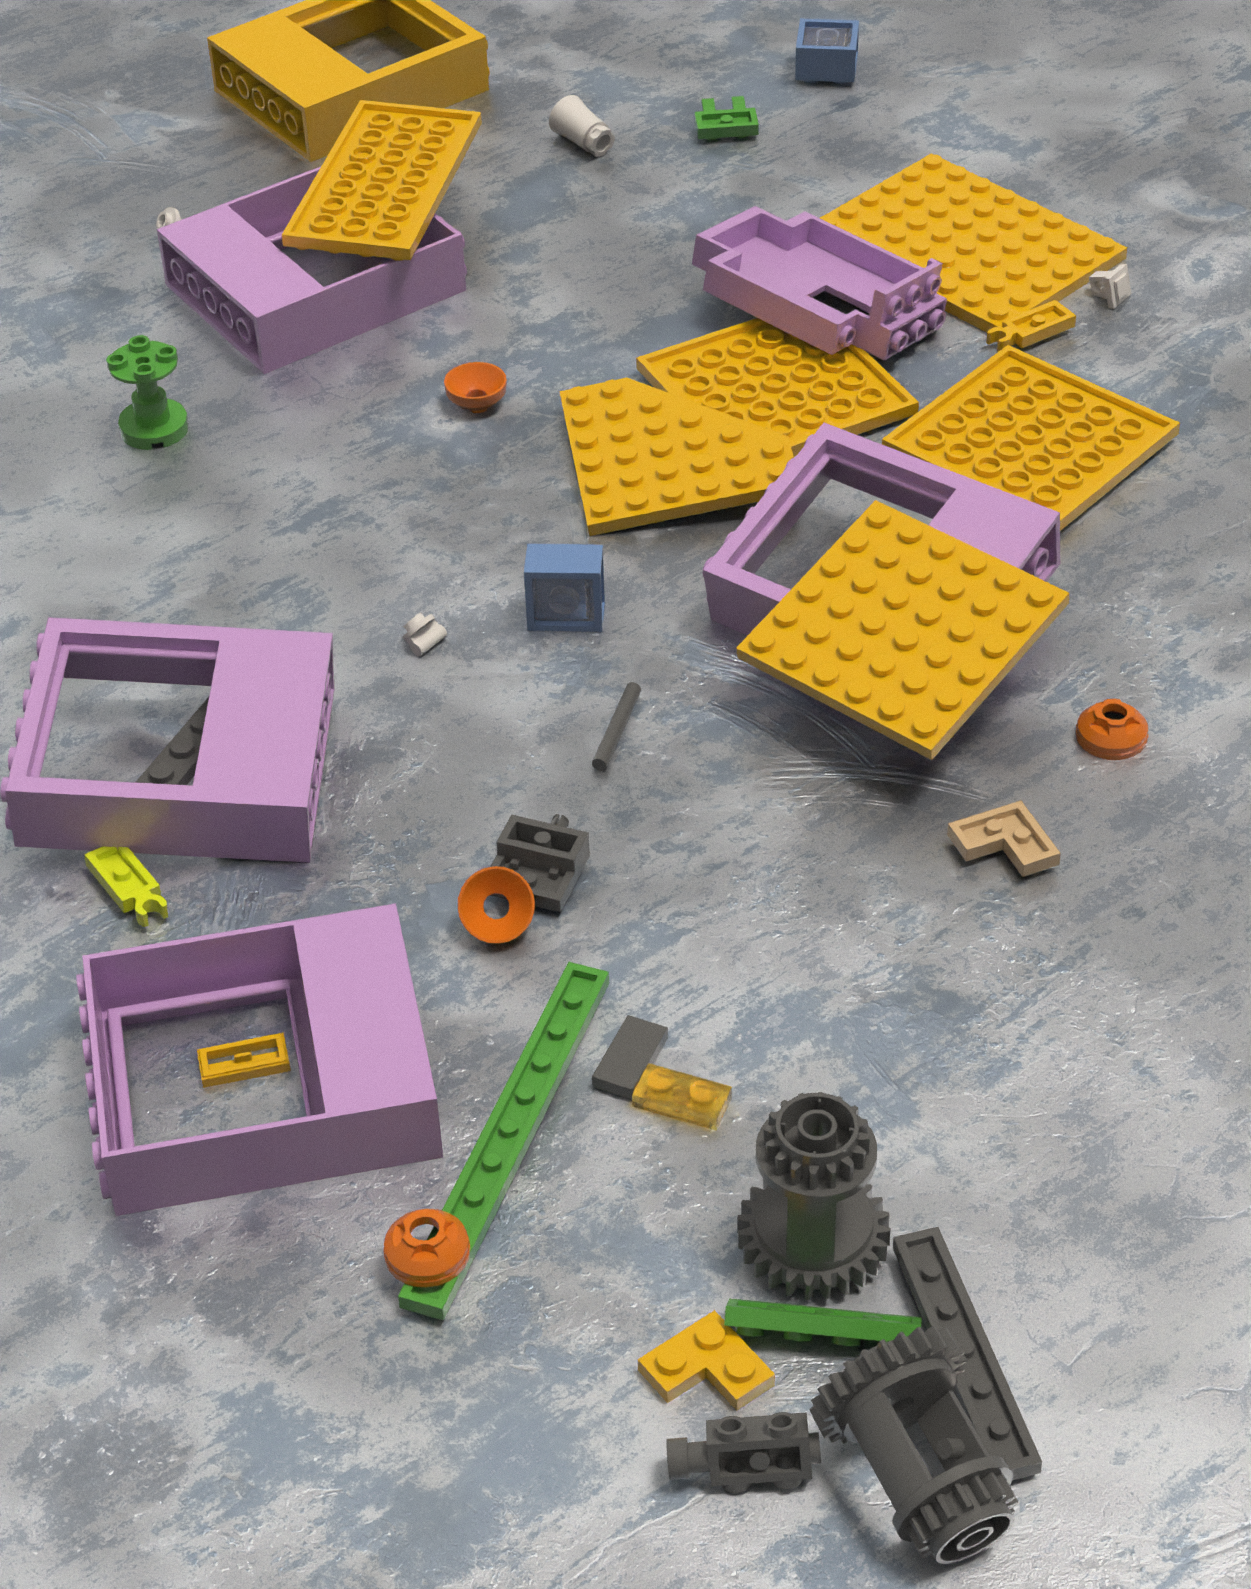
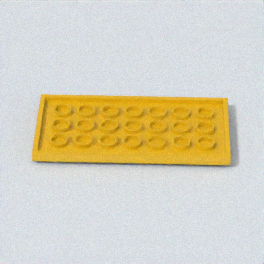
[282,100,482,261]

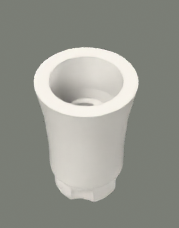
[549,95,615,157]

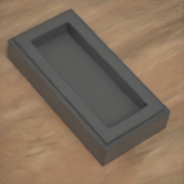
[592,1015,668,1100]

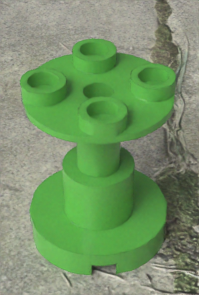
[106,335,188,450]

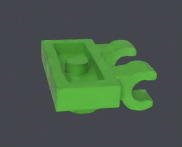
[695,96,759,140]

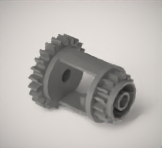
[737,1092,891,1300]
[809,1325,1019,1564]

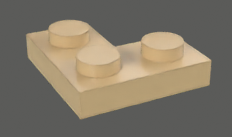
[947,800,1061,877]

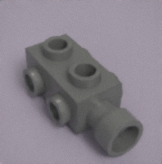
[666,1412,821,1493]

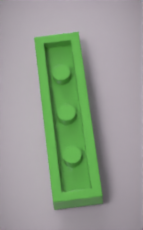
[724,1298,922,1346]

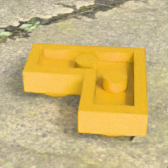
[638,1310,775,1411]

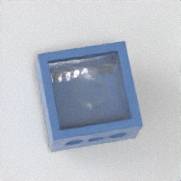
[795,18,859,84]
[524,544,605,632]

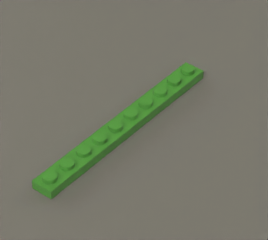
[398,962,609,1321]

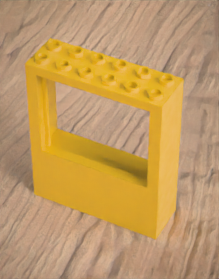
[207,0,490,162]

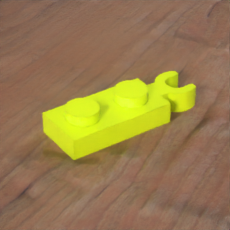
[84,846,168,927]

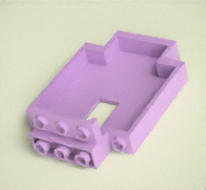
[692,206,947,360]

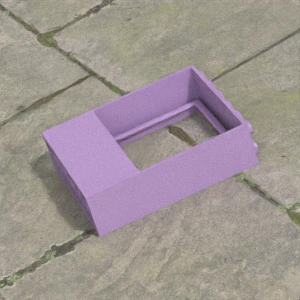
[157,166,467,374]
[702,423,1060,636]
[0,617,335,863]
[76,903,443,1216]

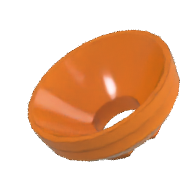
[444,362,507,413]
[1075,699,1148,760]
[458,866,535,944]
[383,1208,470,1287]

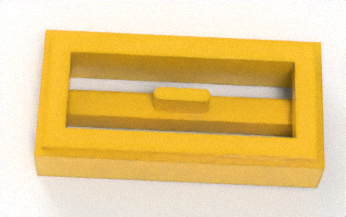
[197,1032,291,1088]

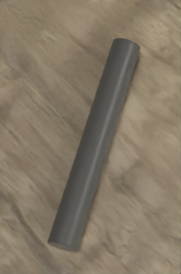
[592,682,641,771]

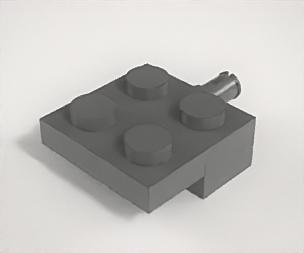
[490,814,590,912]

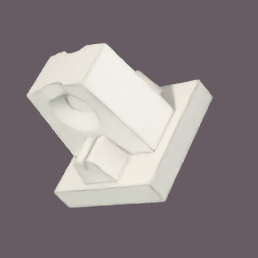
[1089,263,1131,309]

